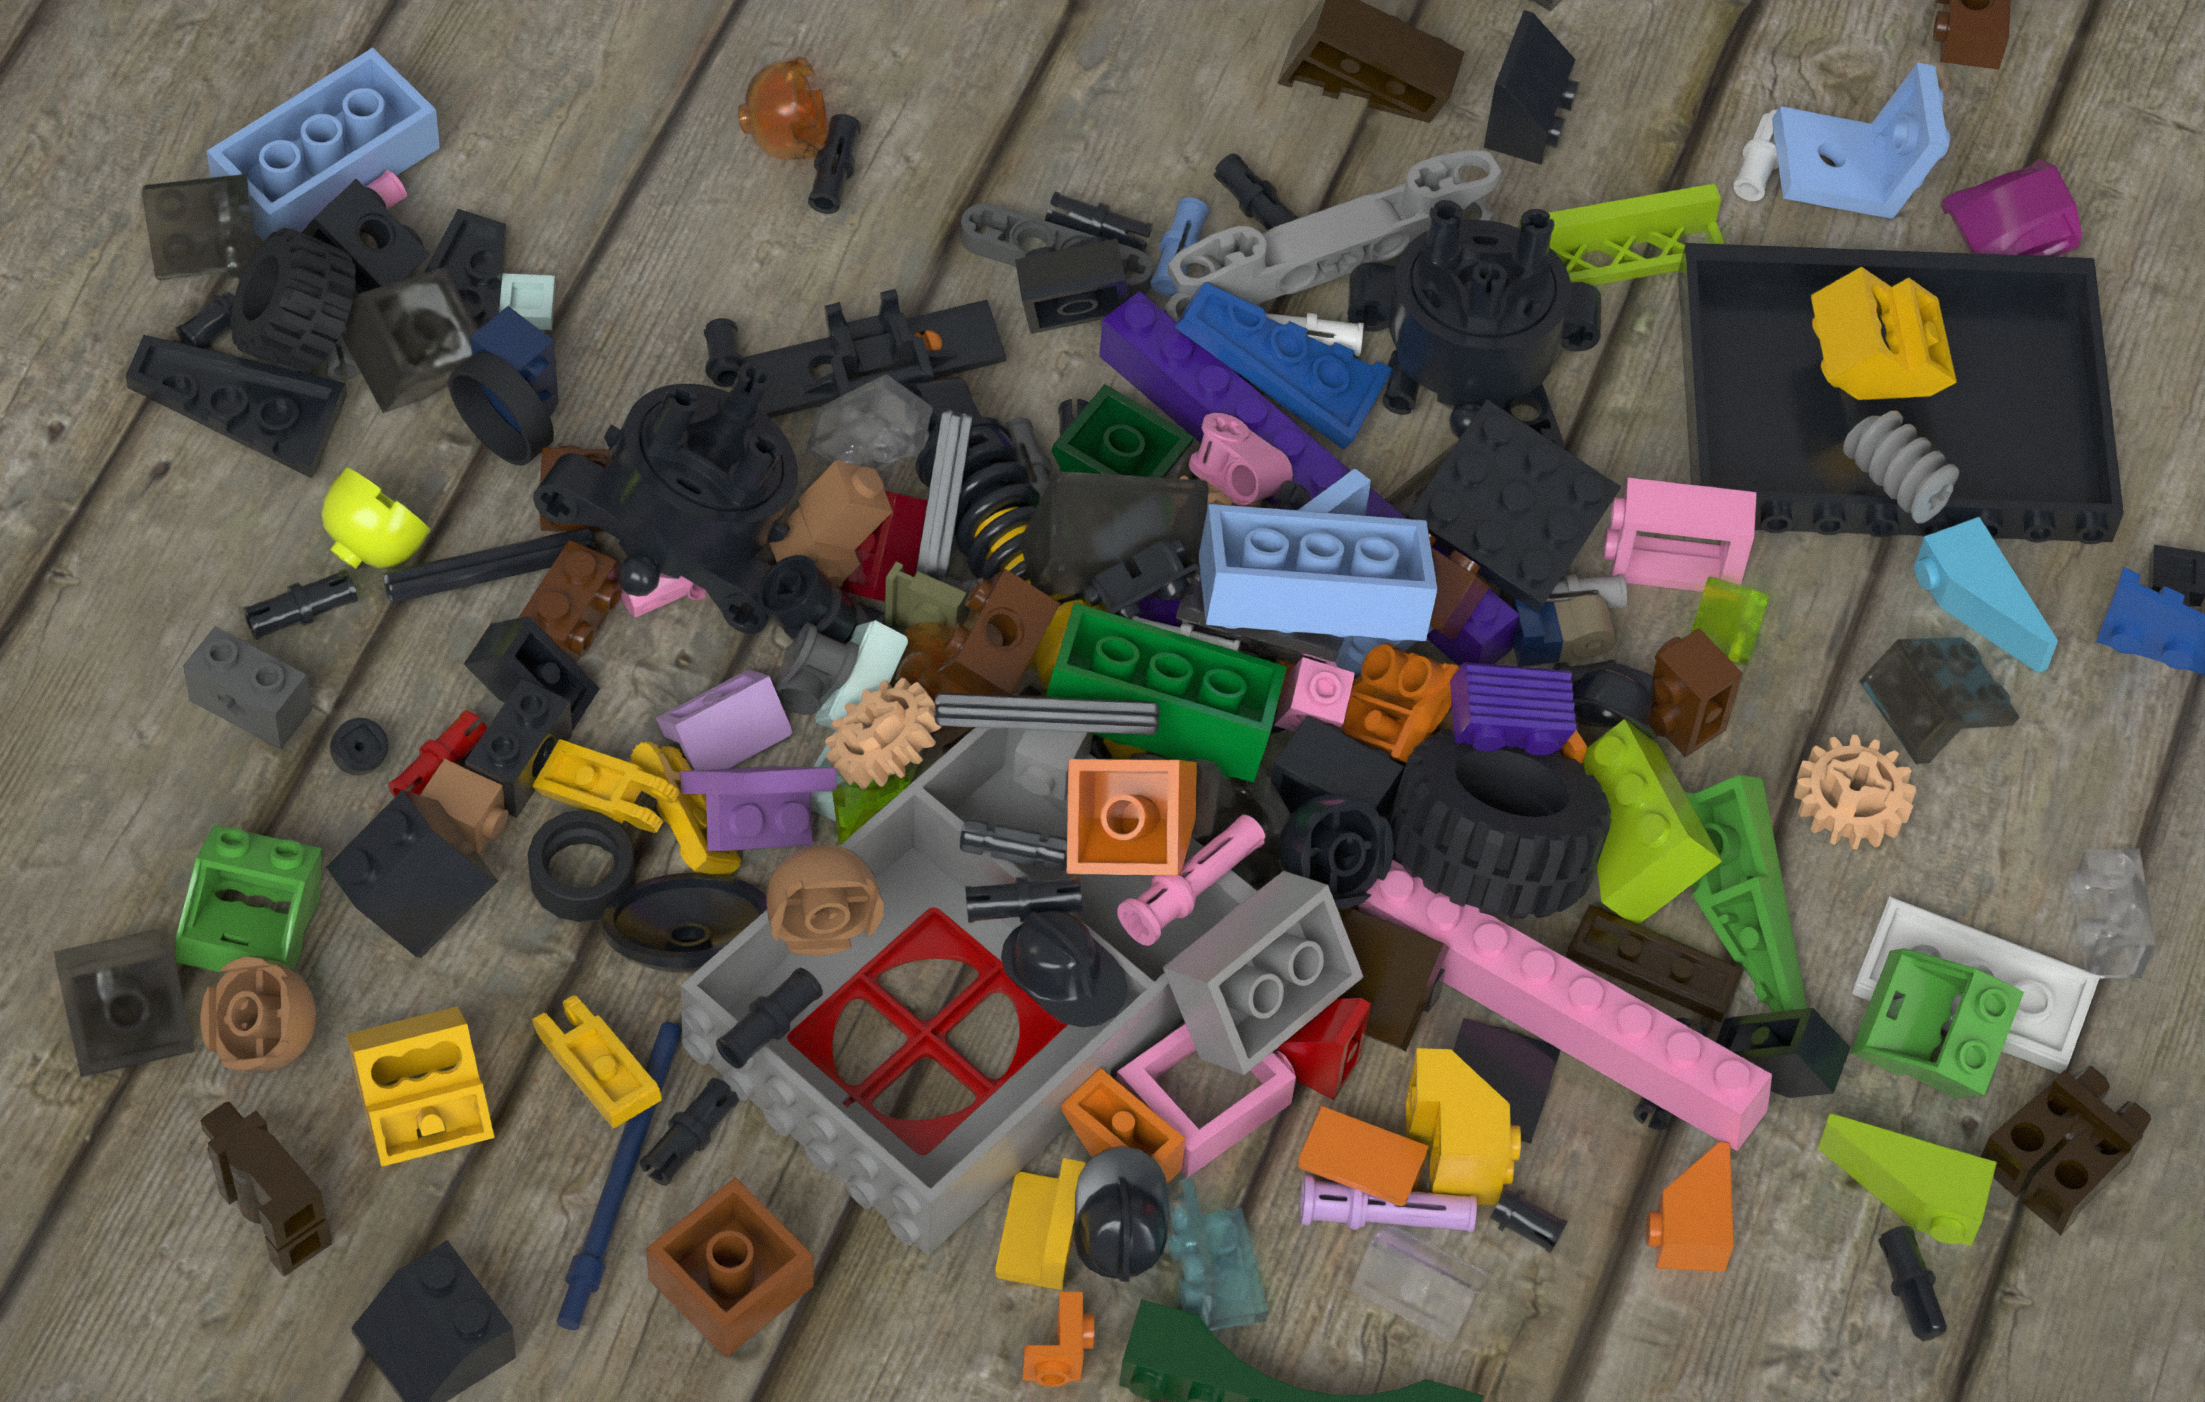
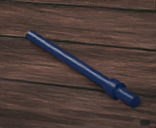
[556,1022,682,1330]

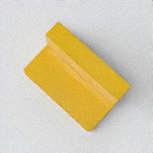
[995,1158,1086,1290]

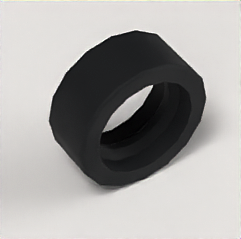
[528,810,635,922]

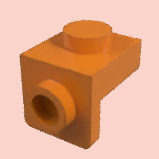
[1022,1291,1094,1387]

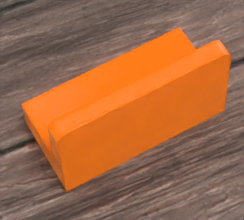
[1298,1106,1429,1206]

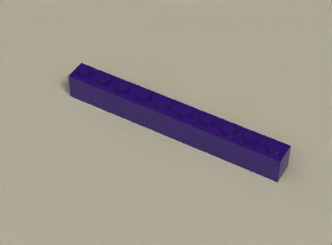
[1099,291,1519,666]

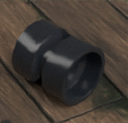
[757,555,857,643]

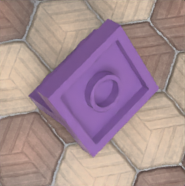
[680,766,837,851]

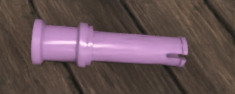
[1299,1174,1477,1232]

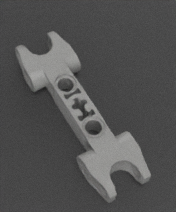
[1164,150,1502,322]

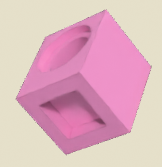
[1274,657,1355,732]

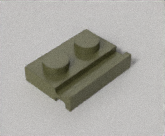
[885,562,967,663]

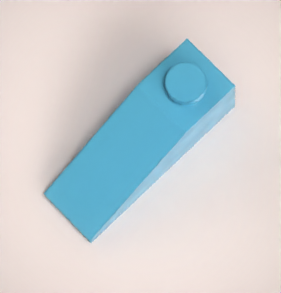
[1914,517,2058,673]

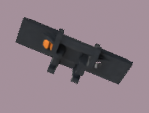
[744,289,1006,418]

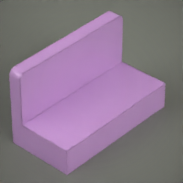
[656,669,792,771]

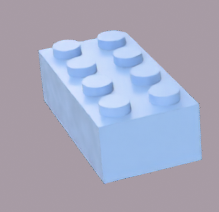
[206,48,440,241]
[1199,504,1437,641]

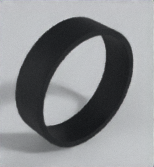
[448,352,554,466]

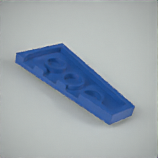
[1175,282,1392,450]
[2096,567,2205,675]

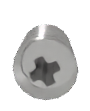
[1843,411,1959,523]

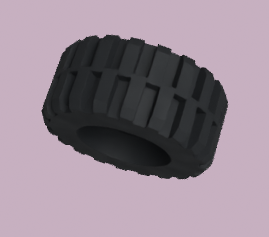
[1388,729,1612,919]

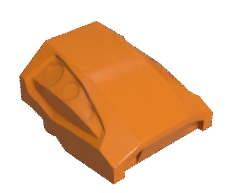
[1340,642,1460,763]

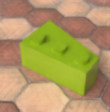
[1583,719,1722,925]

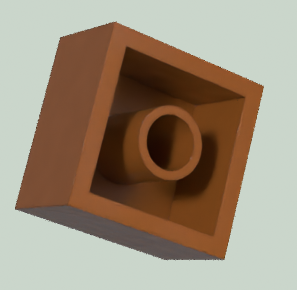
[646,1177,814,1358]

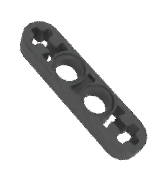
[960,203,1153,299]

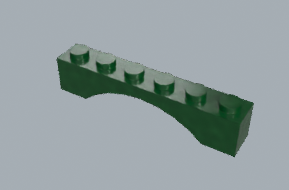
[1119,1299,1483,1402]

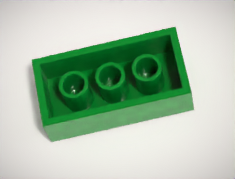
[1045,602,1287,783]

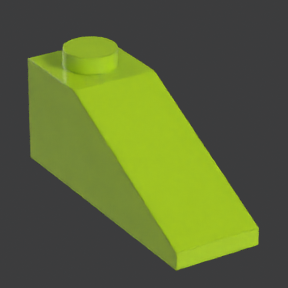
[1818,1113,1997,1246]

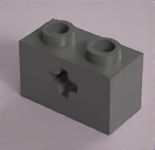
[183,626,312,749]

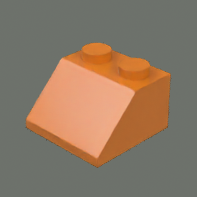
[1067,759,1197,876]

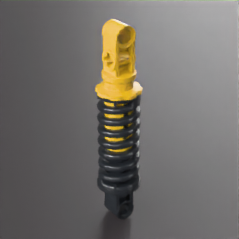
[902,377,1147,760]

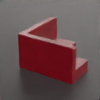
[840,490,928,602]

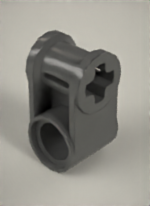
[775,622,859,715]

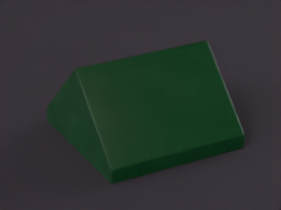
[1051,384,1194,513]

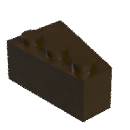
[1277,0,1465,123]

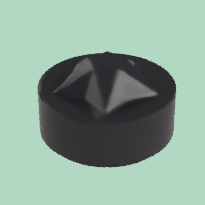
[330,718,388,776]

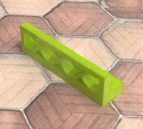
[1518,183,1725,286]

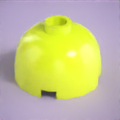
[321,467,431,569]

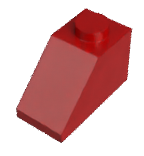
[1278,998,1371,1101]

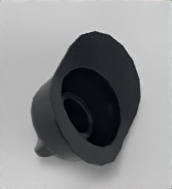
[1572,663,1658,739]
[1001,911,1128,1028]
[1074,1146,1168,1282]

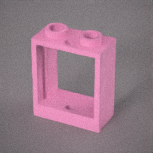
[1603,478,1756,596]
[1116,1023,1296,1178]

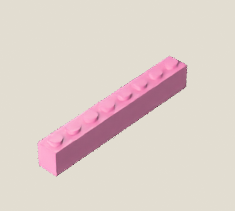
[1358,860,1772,1151]

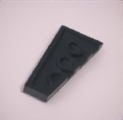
[126,335,347,479]

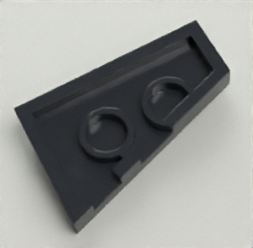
[396,209,507,360]

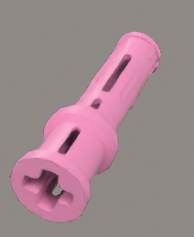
[1117,815,1265,946]

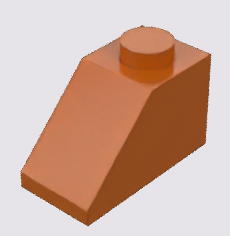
[1061,1068,1186,1184]
[1646,1142,1734,1272]

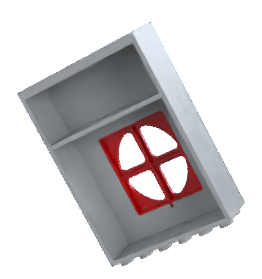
[680,693,1257,1256]

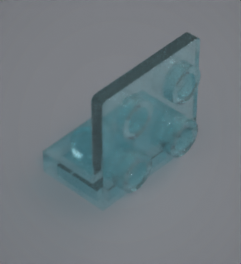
[1167,1178,1268,1331]

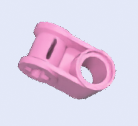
[1188,413,1293,505]

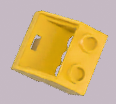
[1811,267,1957,400]
[346,1006,494,1167]
[1405,1048,1521,1205]

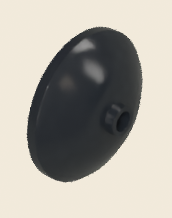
[602,873,767,974]

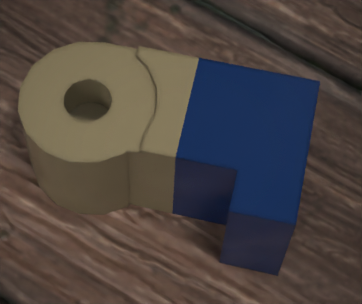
[1512,595,1617,666]

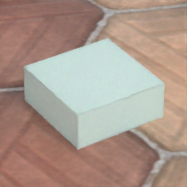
[499,273,556,330]

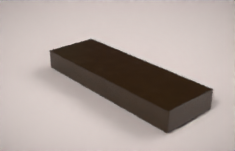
[1566,904,1744,1023]

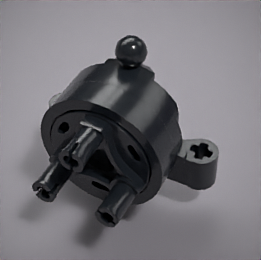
[1347,200,1602,439]
[533,362,798,634]

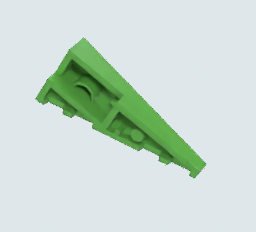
[1685,774,1807,1012]

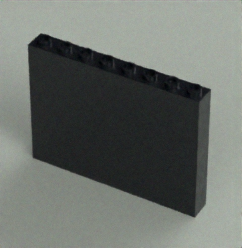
[1678,243,2124,544]

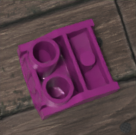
[1941,159,2082,257]

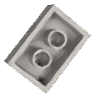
[1163,871,1364,1075]

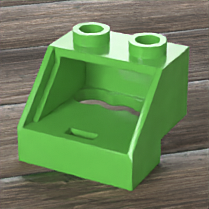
[175,825,323,973]
[1850,948,2024,1099]

